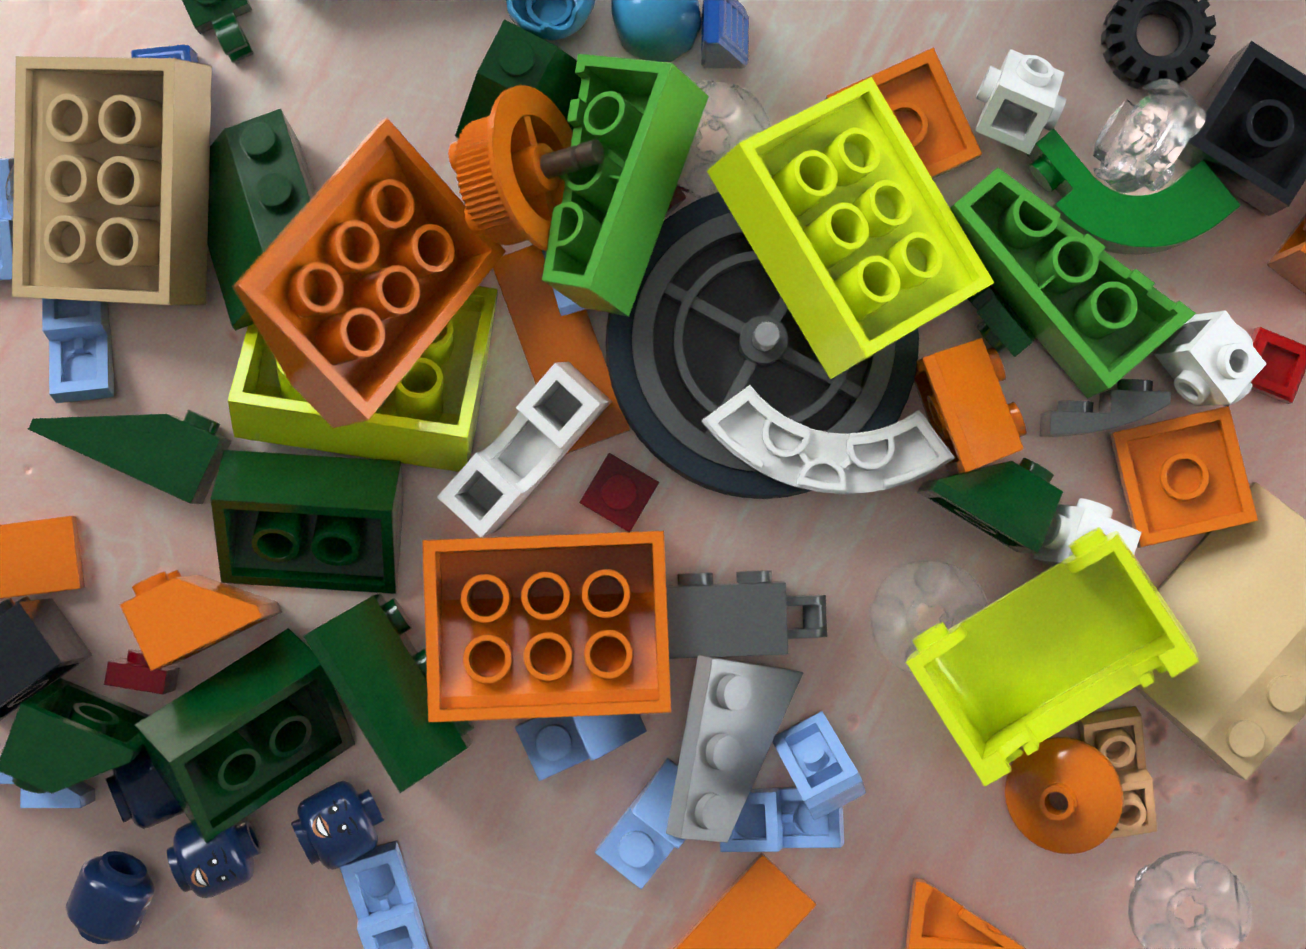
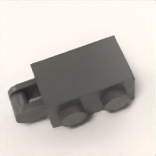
[666,570,828,659]

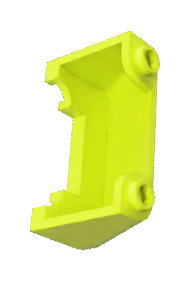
[906,527,1199,786]

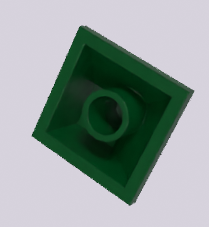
[455,19,581,139]
[917,458,1063,554]
[0,678,150,793]

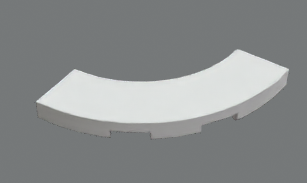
[701,385,955,494]

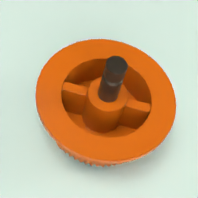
[448,85,605,251]

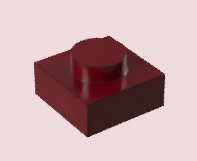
[579,453,660,532]
[104,650,180,695]

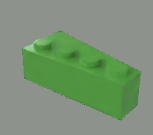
[542,54,709,316]
[950,168,1196,399]

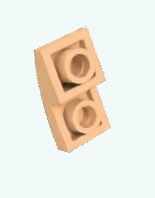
[1078,706,1157,840]

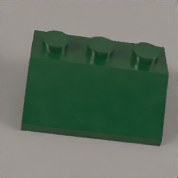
[207,109,316,331]
[210,450,403,594]
[303,593,474,793]
[135,628,355,843]

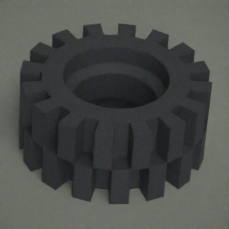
[1101,0,1216,92]

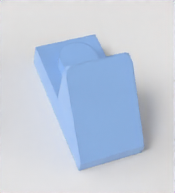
[773,711,866,820]
[515,714,647,781]
[595,758,685,889]

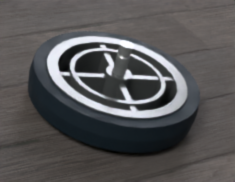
[605,192,919,499]

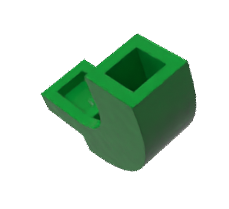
[1026,129,1241,255]

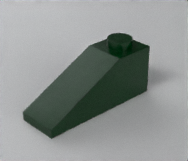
[28,409,231,504]

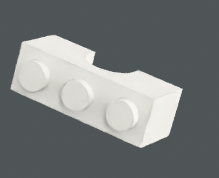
[437,362,612,538]

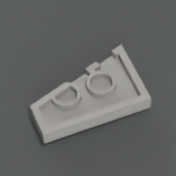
[666,655,804,843]

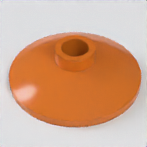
[1005,737,1123,854]

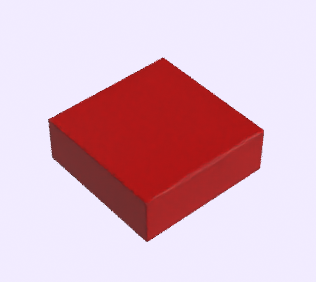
[1251,327,1306,404]

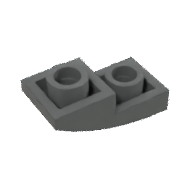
[1040,379,1171,437]

